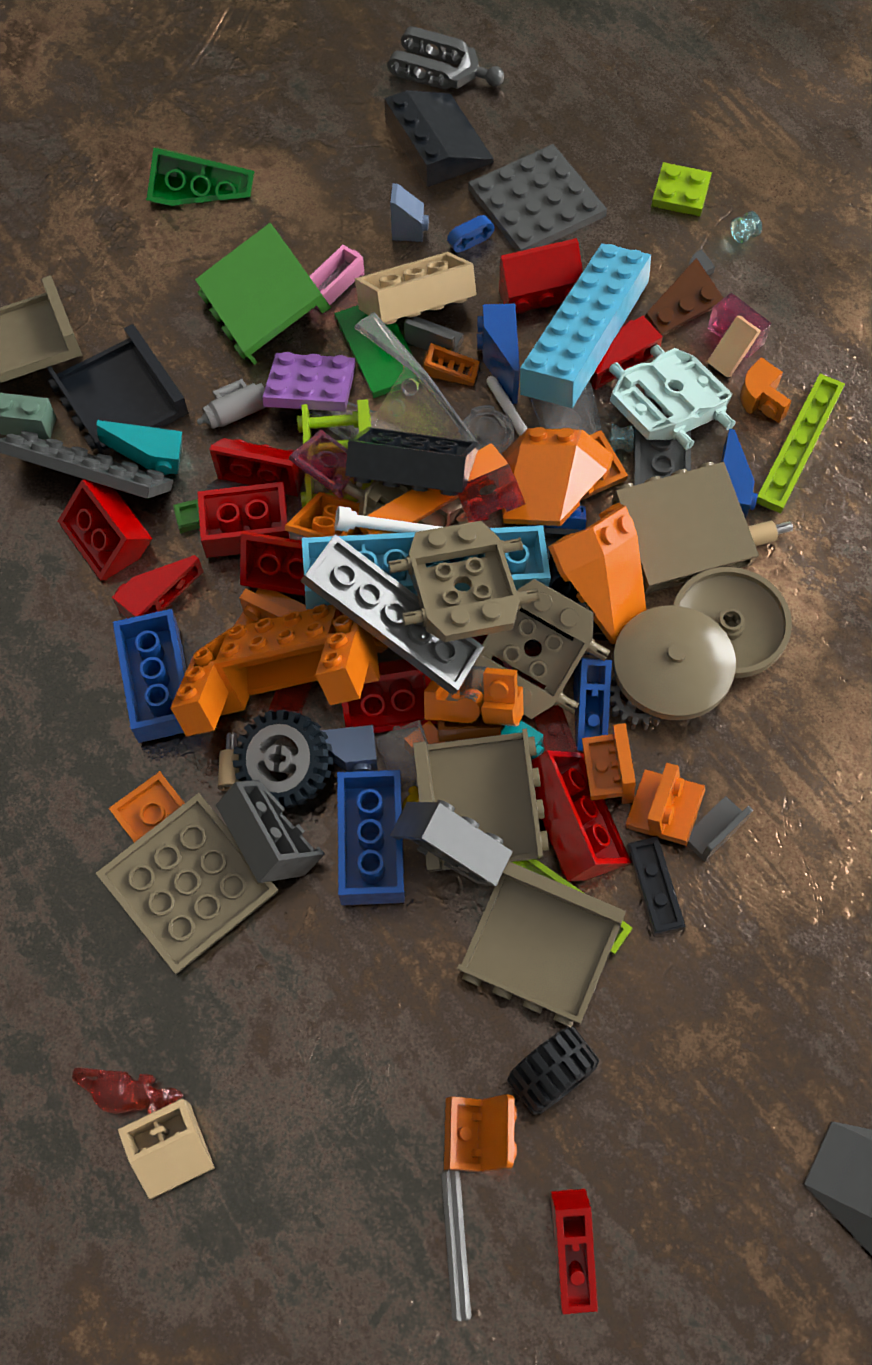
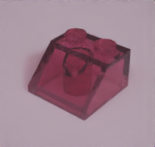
[289,430,357,500]

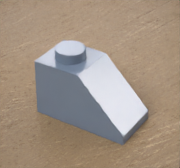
[390,183,429,242]
[320,725,378,772]

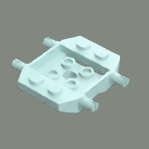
[609,345,736,450]

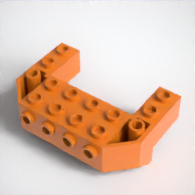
[170,604,380,737]

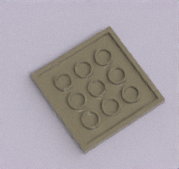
[96,793,278,975]

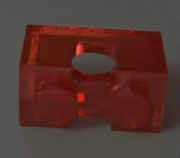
[458,464,526,523]

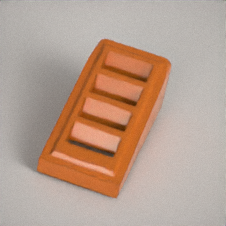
[420,343,480,386]

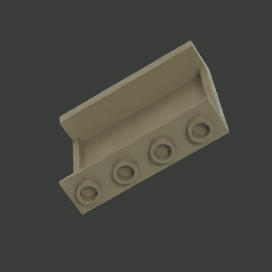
[0,276,82,383]
[611,462,759,594]
[413,728,549,872]
[457,861,626,1027]

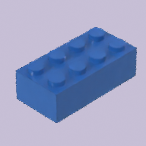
[113,609,187,743]
[337,770,405,905]

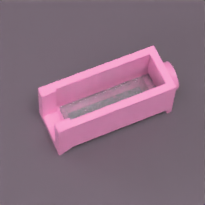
[309,245,364,313]

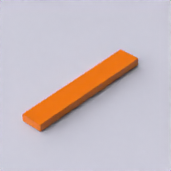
[359,443,509,535]

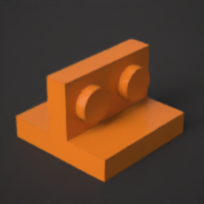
[234,588,310,626]
[582,723,636,804]
[626,763,705,846]

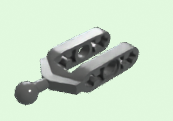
[387,26,505,89]

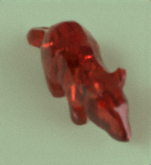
[72,1068,183,1114]

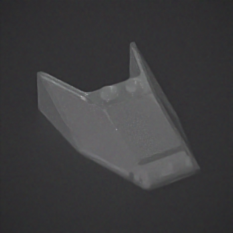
[308,312,482,450]

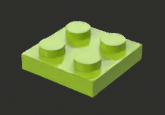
[651,162,712,217]

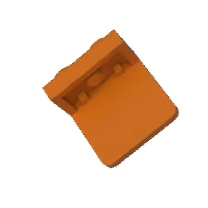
[444,1094,517,1173]

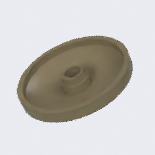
[673,567,792,678]
[613,605,736,720]

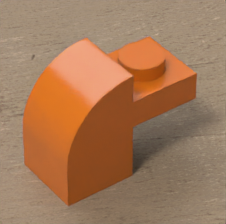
[740,357,791,423]
[481,668,524,726]

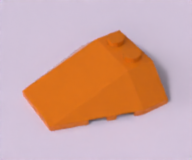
[498,427,613,526]
[548,503,646,644]

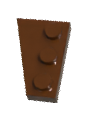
[645,258,725,336]

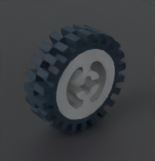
[233,710,333,808]

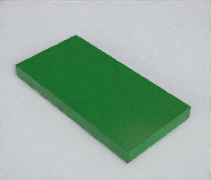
[334,305,423,398]

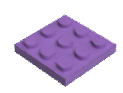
[262,352,355,412]

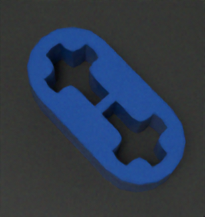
[447,215,495,253]

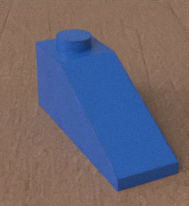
[721,429,758,519]
[573,658,612,751]

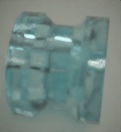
[730,211,762,243]
[609,424,634,453]

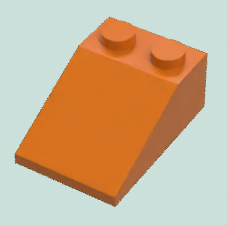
[285,492,364,537]

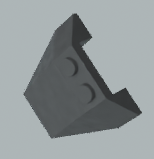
[803,1121,872,1255]

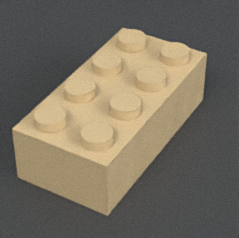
[355,252,477,324]

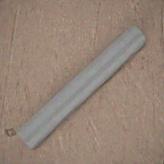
[441,1170,471,1321]

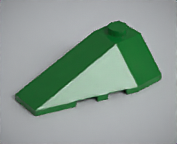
[146,147,255,206]

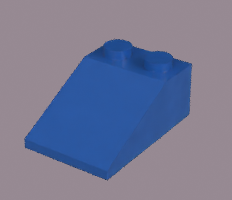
[477,304,520,404]

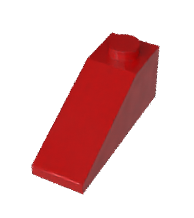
[592,315,663,390]
[112,555,203,618]
[551,1189,598,1315]

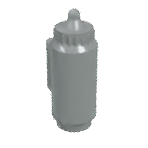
[197,379,265,429]

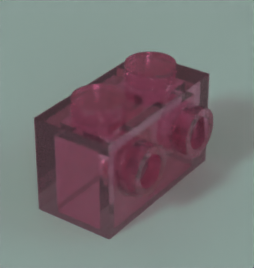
[708,292,772,358]

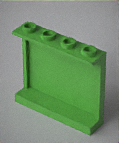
[195,222,331,365]

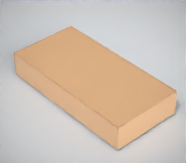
[707,316,761,377]

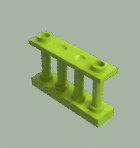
[297,399,374,508]

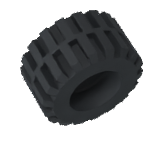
[507,1027,600,1115]

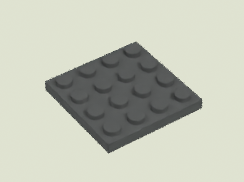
[468,144,607,252]

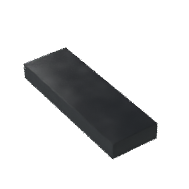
[626,836,686,937]

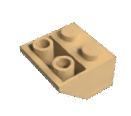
[118,1098,215,1200]

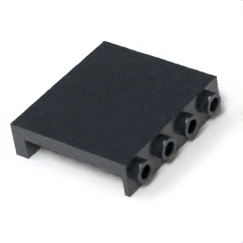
[47,324,189,455]

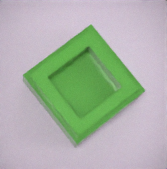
[173,499,200,533]

